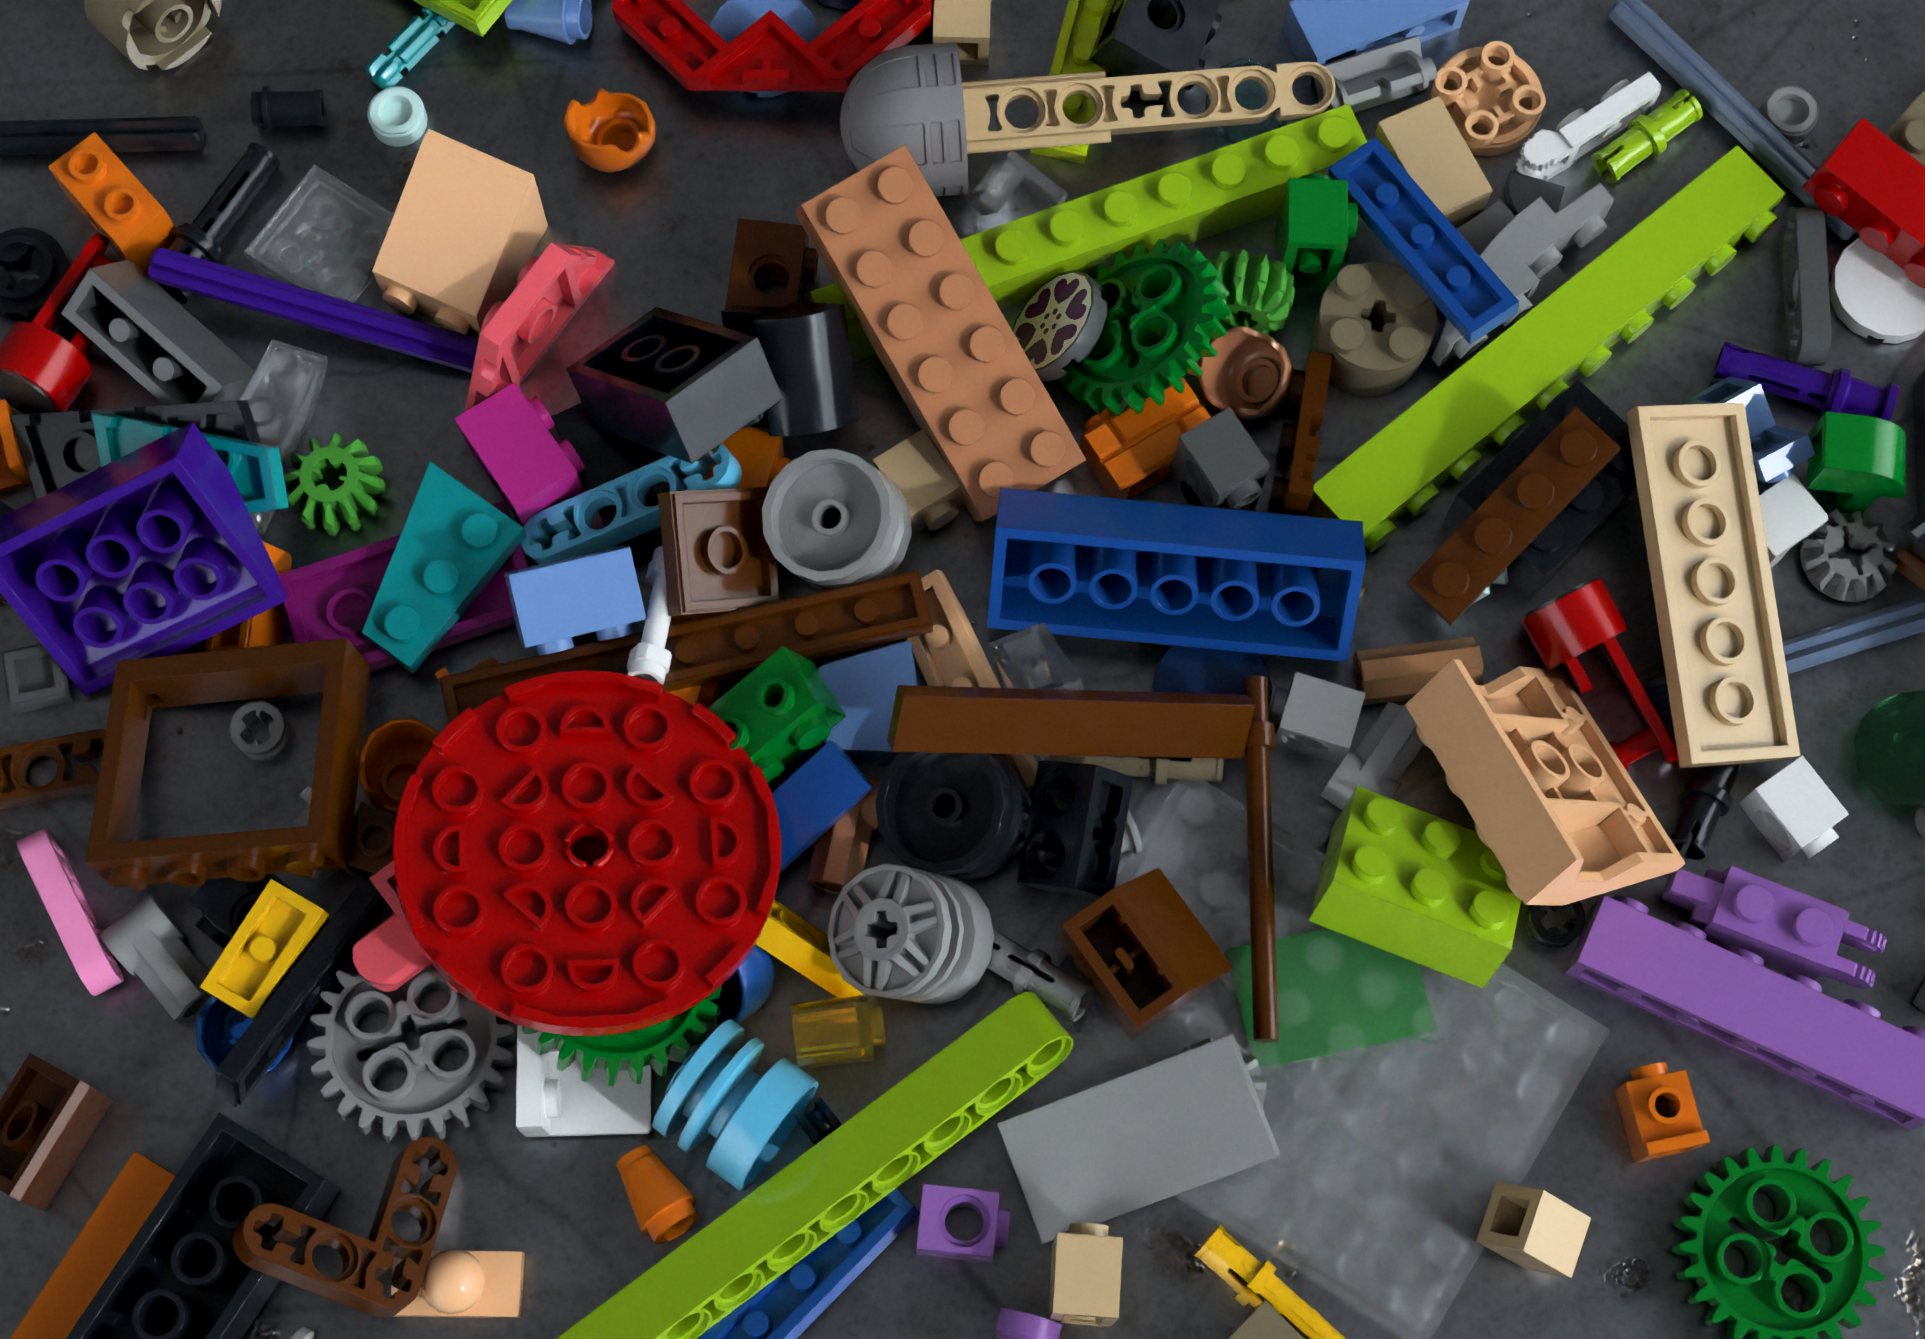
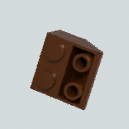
[1058,867,1233,1041]

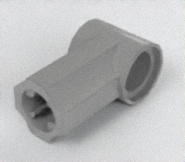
[1320,701,1425,810]
[99,894,212,1024]

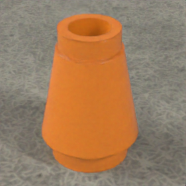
[616,1145,699,1245]

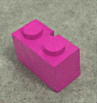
[454,382,585,527]

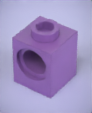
[916,1184,1010,1263]

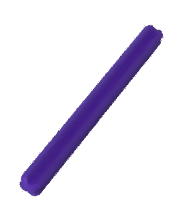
[148,247,479,373]

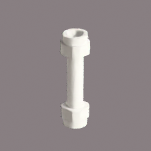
[627,546,672,685]

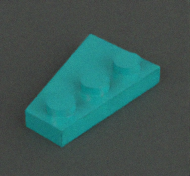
[91,413,289,513]
[362,461,527,674]

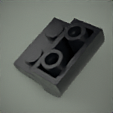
[721,302,859,436]

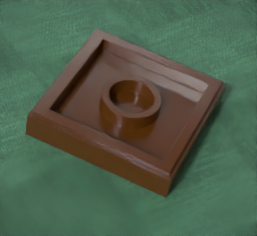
[658,487,780,616]

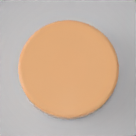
[1428,41,1546,156]

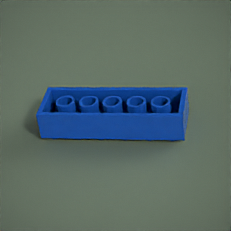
[987,487,1366,662]

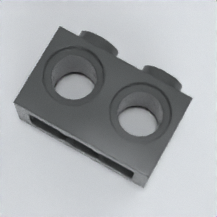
[1169,407,1270,512]

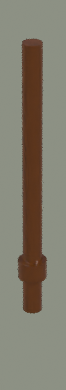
[1243,675,1279,1043]

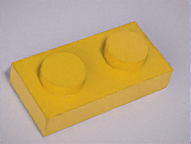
[200,879,329,1020]

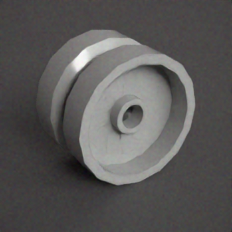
[762,448,912,590]

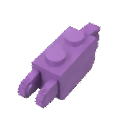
[1662,865,1888,989]

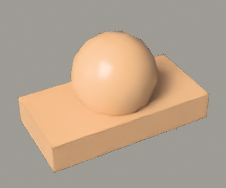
[391,1249,525,1319]

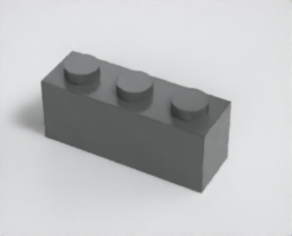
[61,259,259,405]

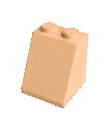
[372,129,548,338]

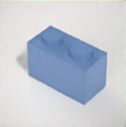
[504,545,647,655]

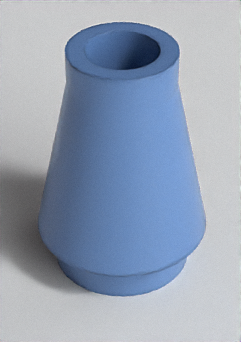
[505,0,593,44]

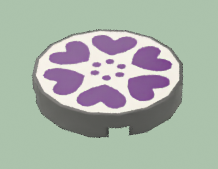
[1012,270,1107,382]

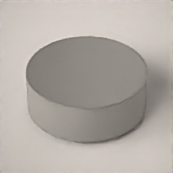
[1759,85,1820,145]

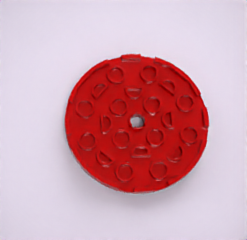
[393,670,781,1036]

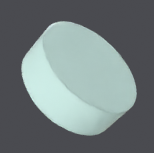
[367,87,428,147]

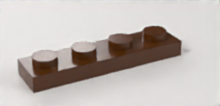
[1406,407,1621,626]

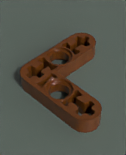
[233,1136,457,1318]

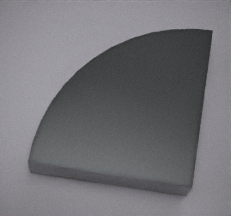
[1505,170,1565,216]

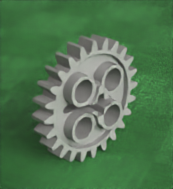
[307,964,516,1143]

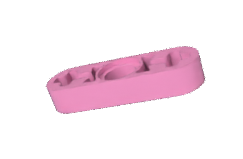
[16,826,124,997]

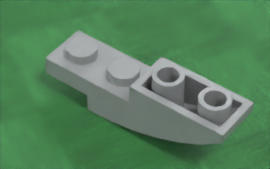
[1432,183,1615,367]

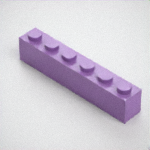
[1564,895,1925,1131]

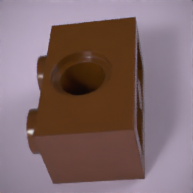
[725,218,819,309]

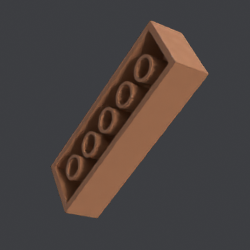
[795,145,1086,521]

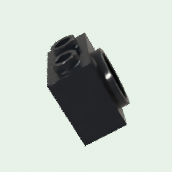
[1089,0,1222,103]

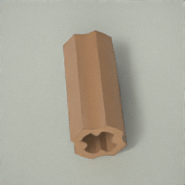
[1353,636,1483,705]

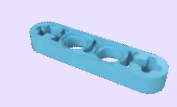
[521,443,742,565]

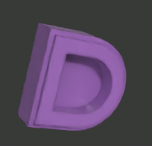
[994,1308,1063,1339]

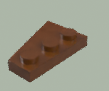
[1267,350,1333,516]

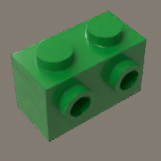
[1275,174,1358,294]
[707,646,846,785]

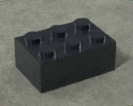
[566,307,783,464]
[1445,380,1638,599]

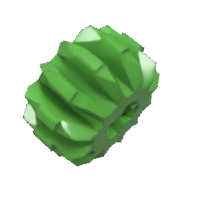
[1207,249,1295,335]
[283,432,387,537]

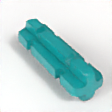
[365,7,456,90]

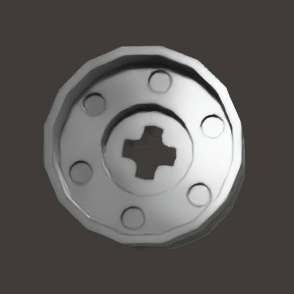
[827,863,994,1005]

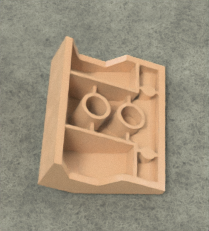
[1405,659,1686,906]

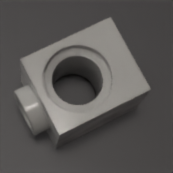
[1269,672,1366,764]

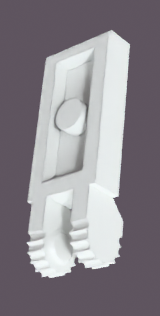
[1514,71,1662,181]

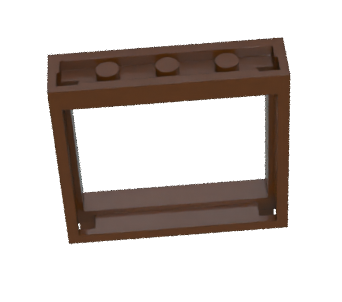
[86,638,370,891]

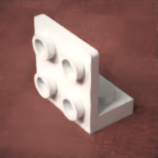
[516,1025,652,1137]

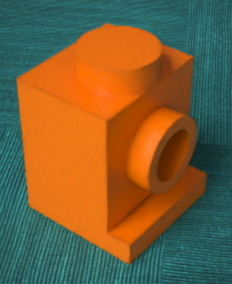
[1614,1062,1710,1163]

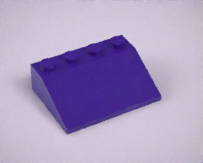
[0,422,287,696]

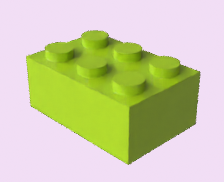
[1308,786,1521,988]

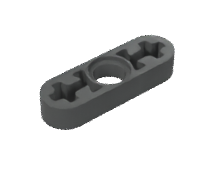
[1782,207,1832,366]

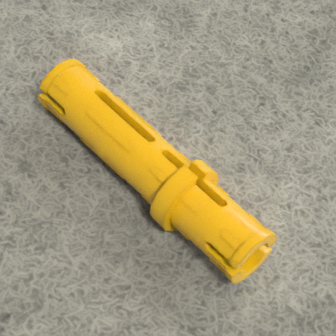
[1193,1224,1347,1339]

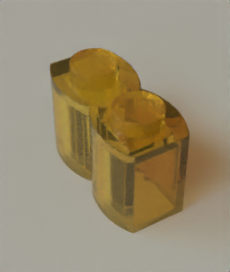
[791,994,886,1069]

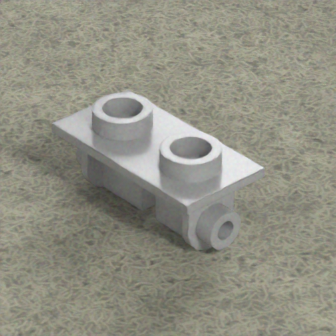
[1314,35,1437,113]

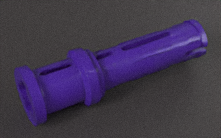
[1713,341,1899,421]

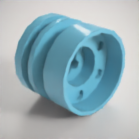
[652,1019,819,1192]

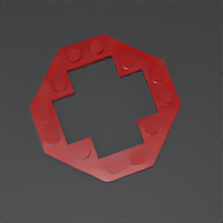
[612,0,934,92]

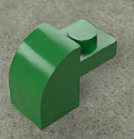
[1807,411,1906,514]

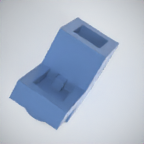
[1681,376,1816,485]

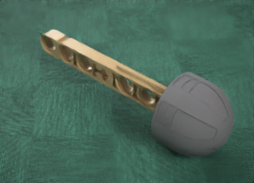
[840,42,1336,196]

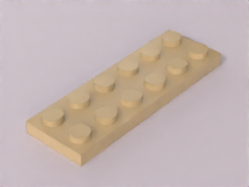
[1626,403,1801,768]

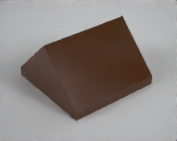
[0,1053,115,1211]

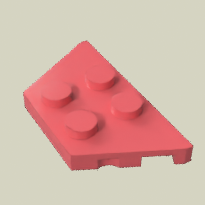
[464,242,615,412]

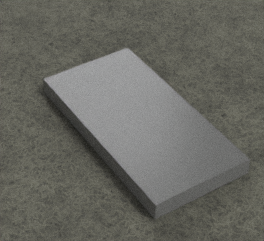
[997,1033,1281,1244]

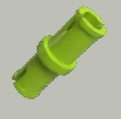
[1591,89,1703,184]

